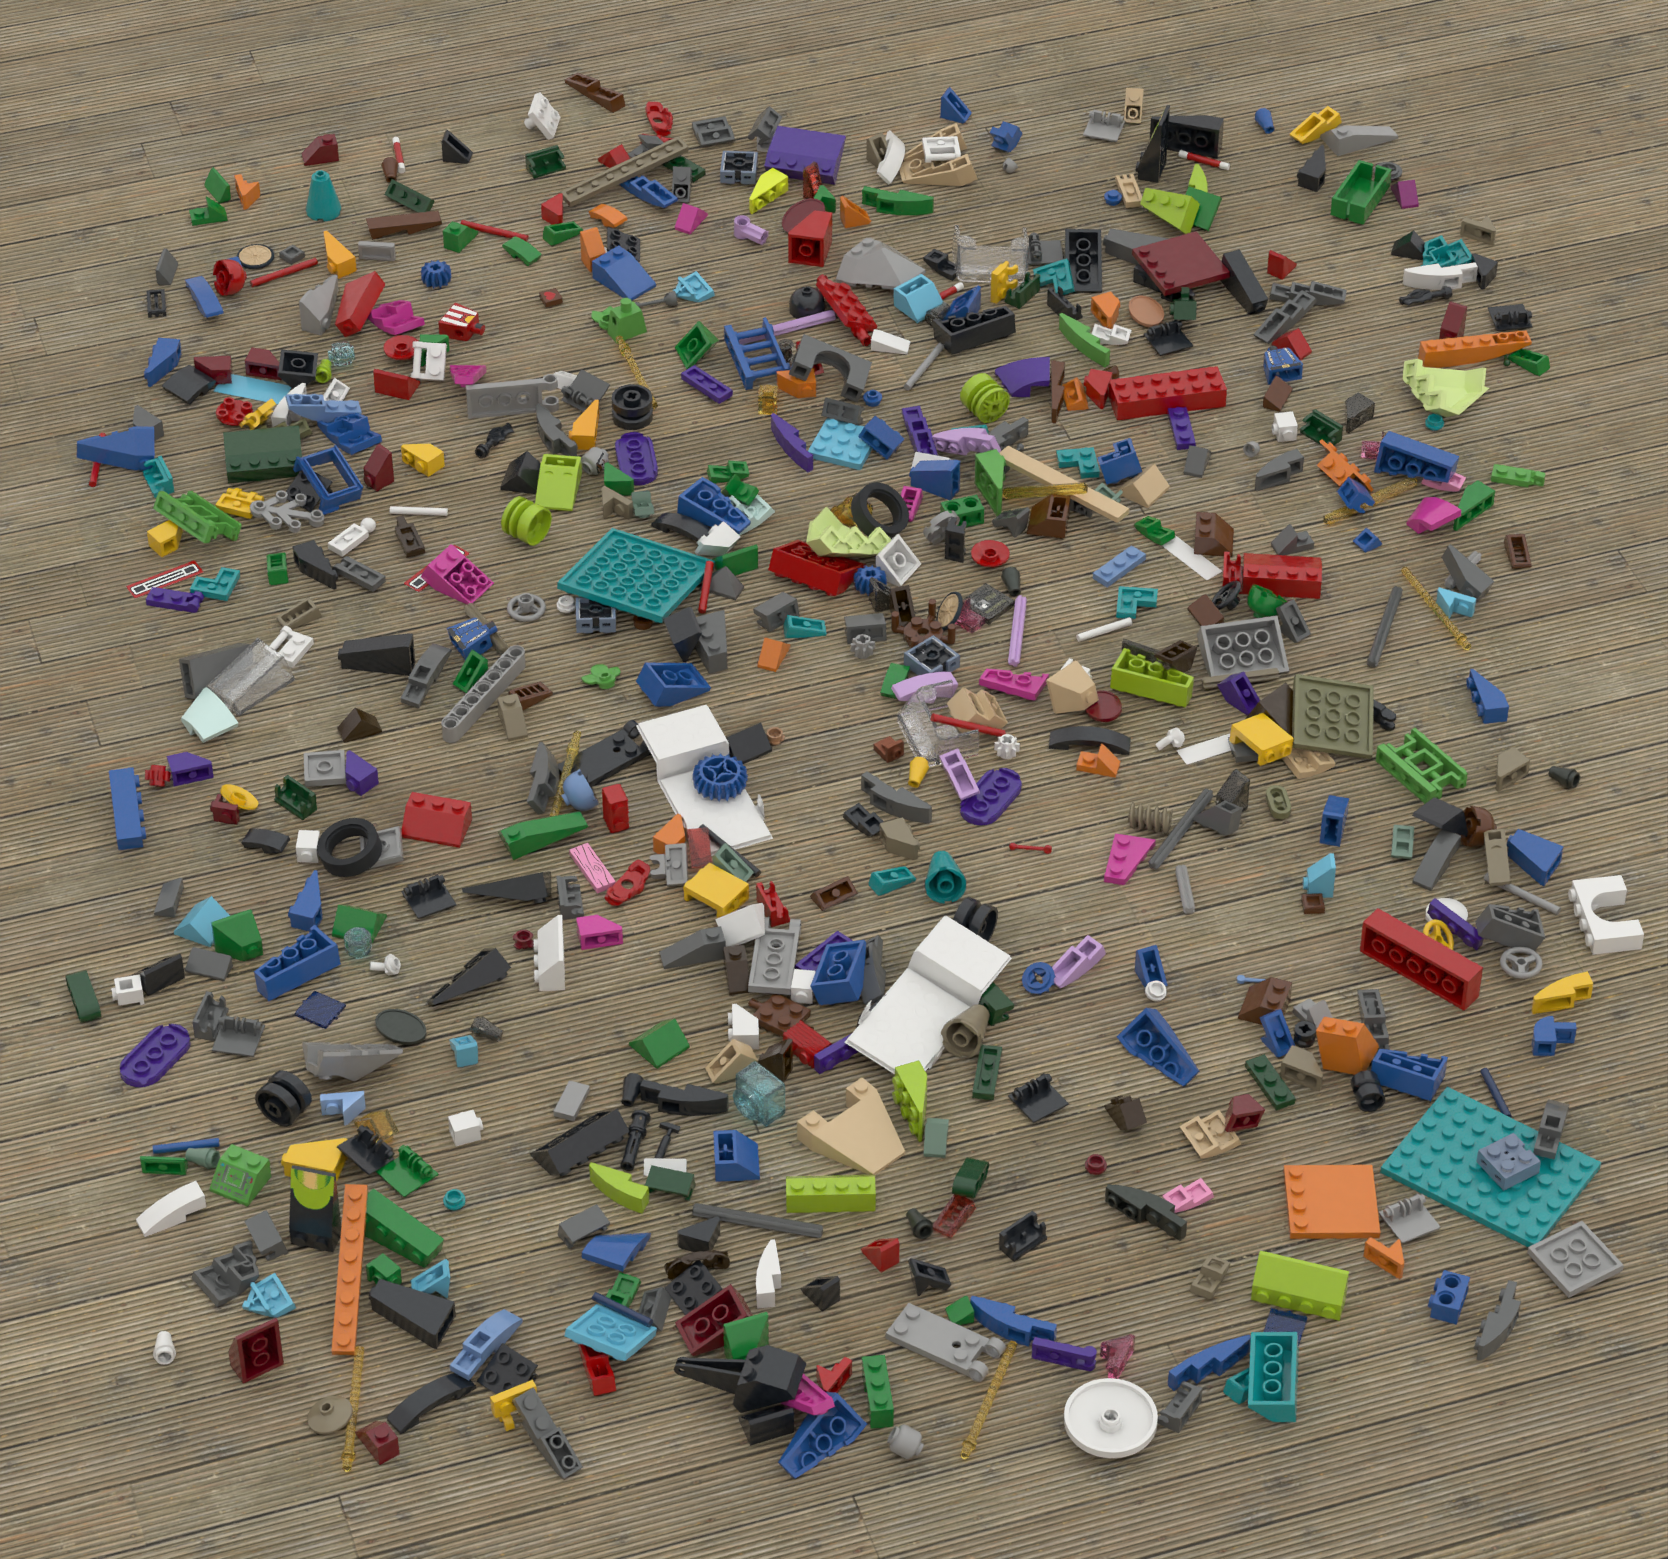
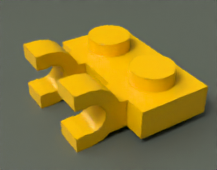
[990,261,1018,304]
[239,398,276,430]
[490,1380,537,1432]

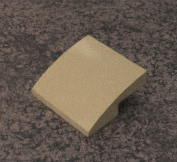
[1282,748,1336,779]
[1179,1110,1241,1159]

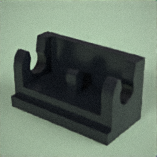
[1047,286,1083,320]
[945,517,966,563]
[999,1211,1047,1262]

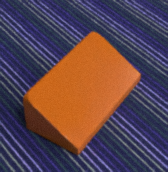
[1062,378,1089,411]

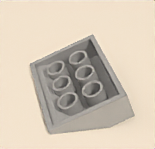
[1197,616,1289,677]

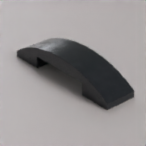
[651,513,710,546]
[1049,726,1131,755]
[387,1373,476,1435]

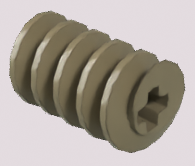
[1128,802,1173,834]

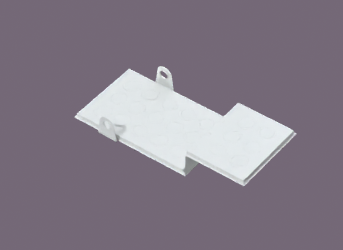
[636,705,773,859]
[845,916,1012,1074]

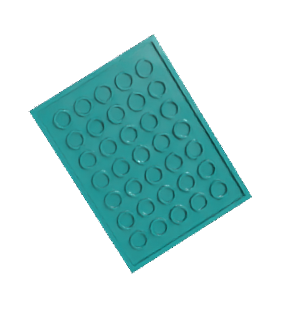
[1380,1087,1601,1247]

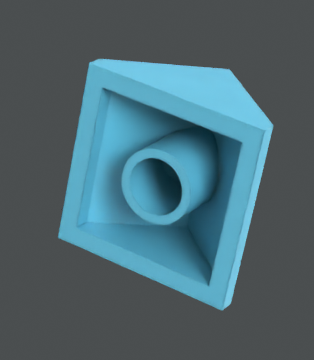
[174,896,230,947]

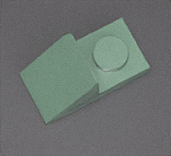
[713,843,754,882]
[924,1118,949,1158]

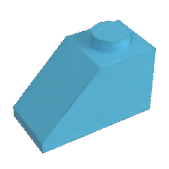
[1303,853,1336,898]

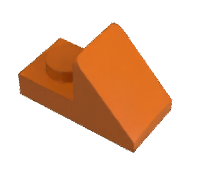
[234,174,260,210]
[1076,744,1121,778]
[1363,1237,1404,1280]

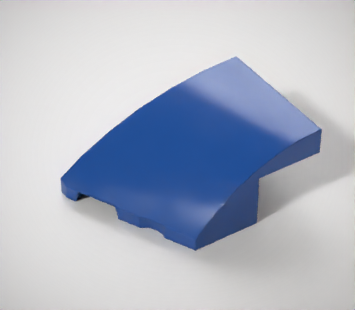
[317,413,382,455]
[582,1233,651,1272]

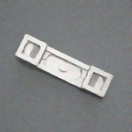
[877,130,905,185]

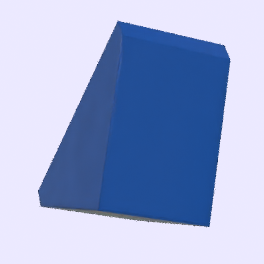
[940,87,972,124]
[1135,945,1168,988]

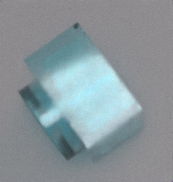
[733,1061,785,1127]

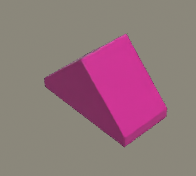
[675,203,708,235]

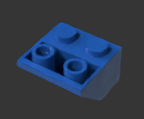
[713,1130,760,1182]

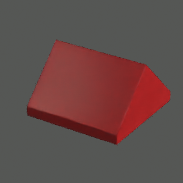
[373,369,420,400]

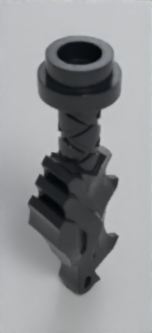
[1399,286,1452,306]
[475,423,514,458]

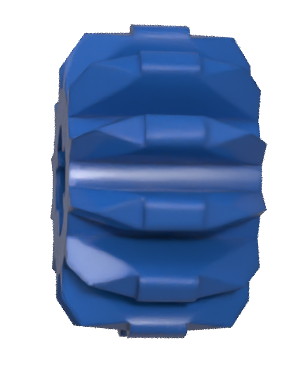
[421,260,451,289]
[854,565,887,596]

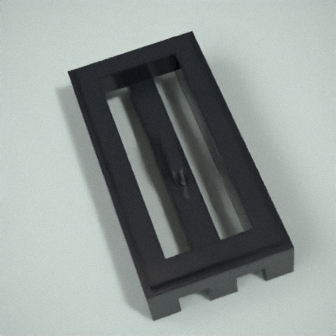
[146,289,167,318]

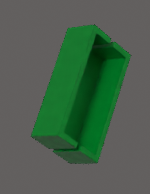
[1330,160,1392,225]

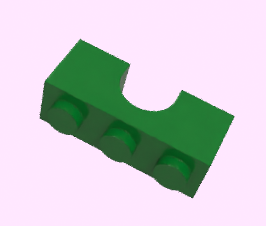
[862,1355,894,1429]

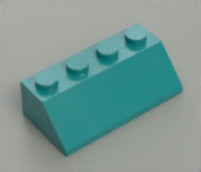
[1248,1332,1299,1422]

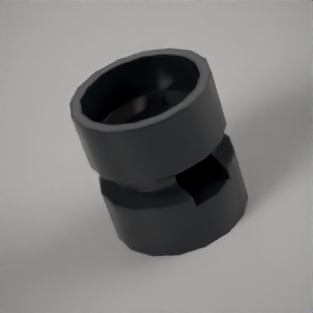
[1350,1070,1385,1112]

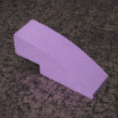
[891,672,958,702]
[940,748,980,801]
[1052,935,1106,988]

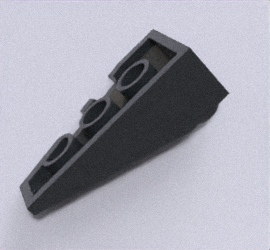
[462,871,551,904]
[426,948,511,1005]

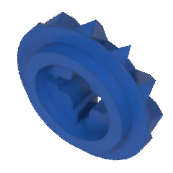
[1022,962,1056,995]

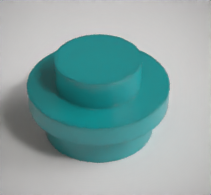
[1425,414,1444,431]
[443,1189,466,1210]

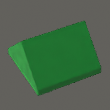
[711,544,758,576]
[332,905,387,945]
[629,1018,690,1069]

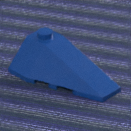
[77,426,155,470]
[677,477,751,534]
[778,1392,867,1479]

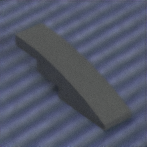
[1269,281,1347,305]
[1254,290,1317,344]
[1357,989,1390,1066]

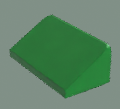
[204,167,231,203]
[140,1156,188,1175]

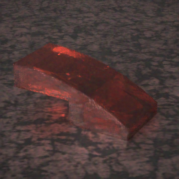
[687,827,712,869]

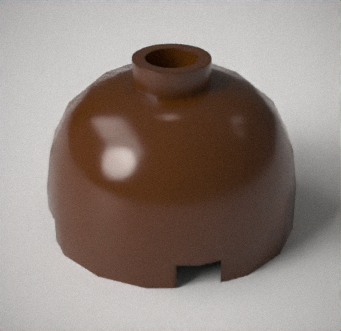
[1460,806,1497,847]

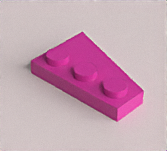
[979,668,1049,701]
[1104,833,1156,885]

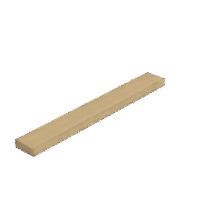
[1000,446,1129,523]

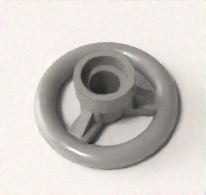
[507,593,546,622]
[1500,946,1543,979]

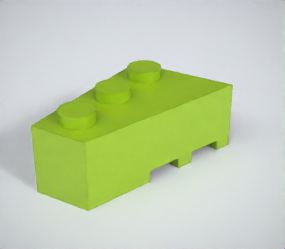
[1140,188,1200,234]

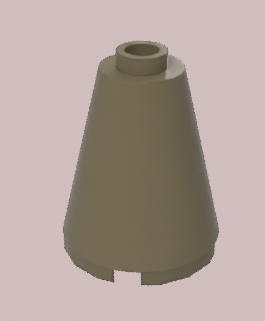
[941,1004,990,1058]

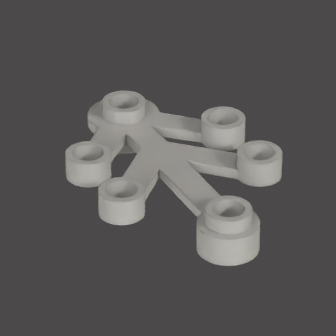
[250,490,324,533]

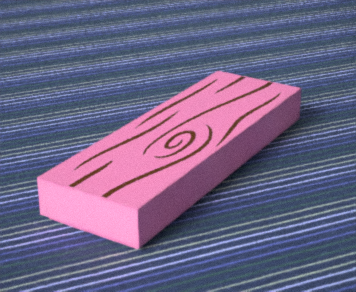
[569,843,616,893]

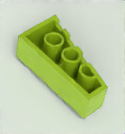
[1110,648,1194,707]

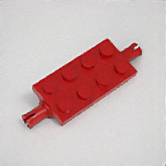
[816,274,878,346]

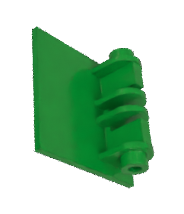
[376,1145,439,1197]

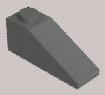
[1442,544,1494,603]
[659,926,726,969]

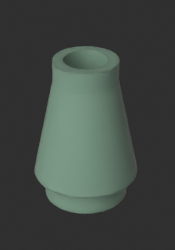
[185,1148,220,1169]

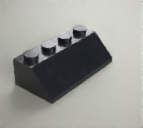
[530,1108,629,1177]

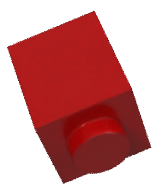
[1083,369,1113,409]

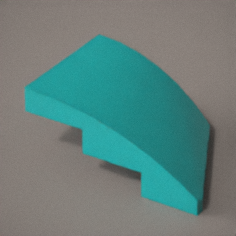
[1421,235,1472,268]

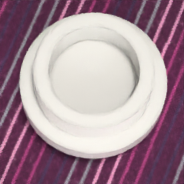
[557,595,576,613]
[1145,981,1166,1002]

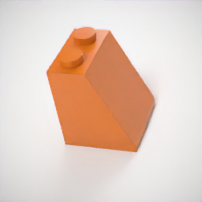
[1316,1017,1379,1075]

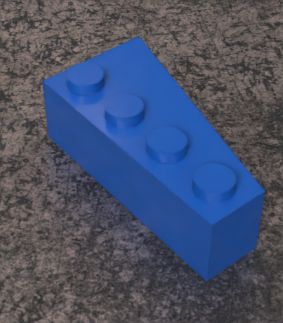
[1374,431,1459,483]
[109,767,147,850]
[254,925,341,1001]

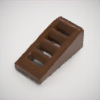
[1504,534,1532,569]
[508,681,553,711]

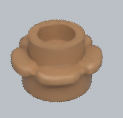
[766,727,785,745]

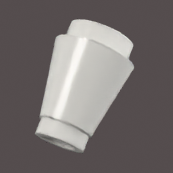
[153,1331,176,1365]

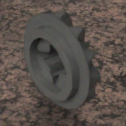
[1374,162,1402,182]

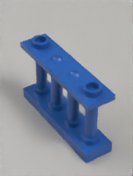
[724,317,791,390]

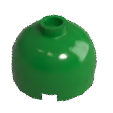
[1247,584,1287,618]

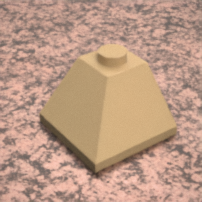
[1046,660,1098,714]

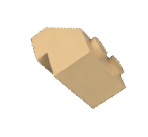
[947,687,1008,736]

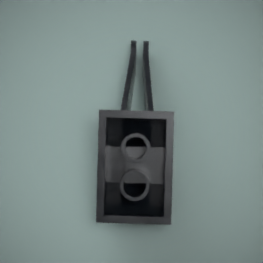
[674,1345,807,1413]

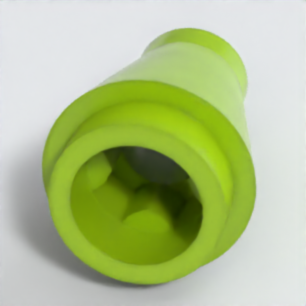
[315,359,332,383]

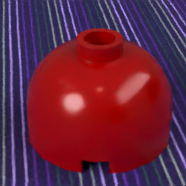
[213,259,247,296]

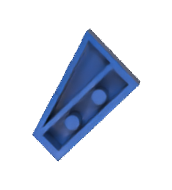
[1371,1049,1448,1101]

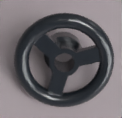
[1212,580,1242,610]

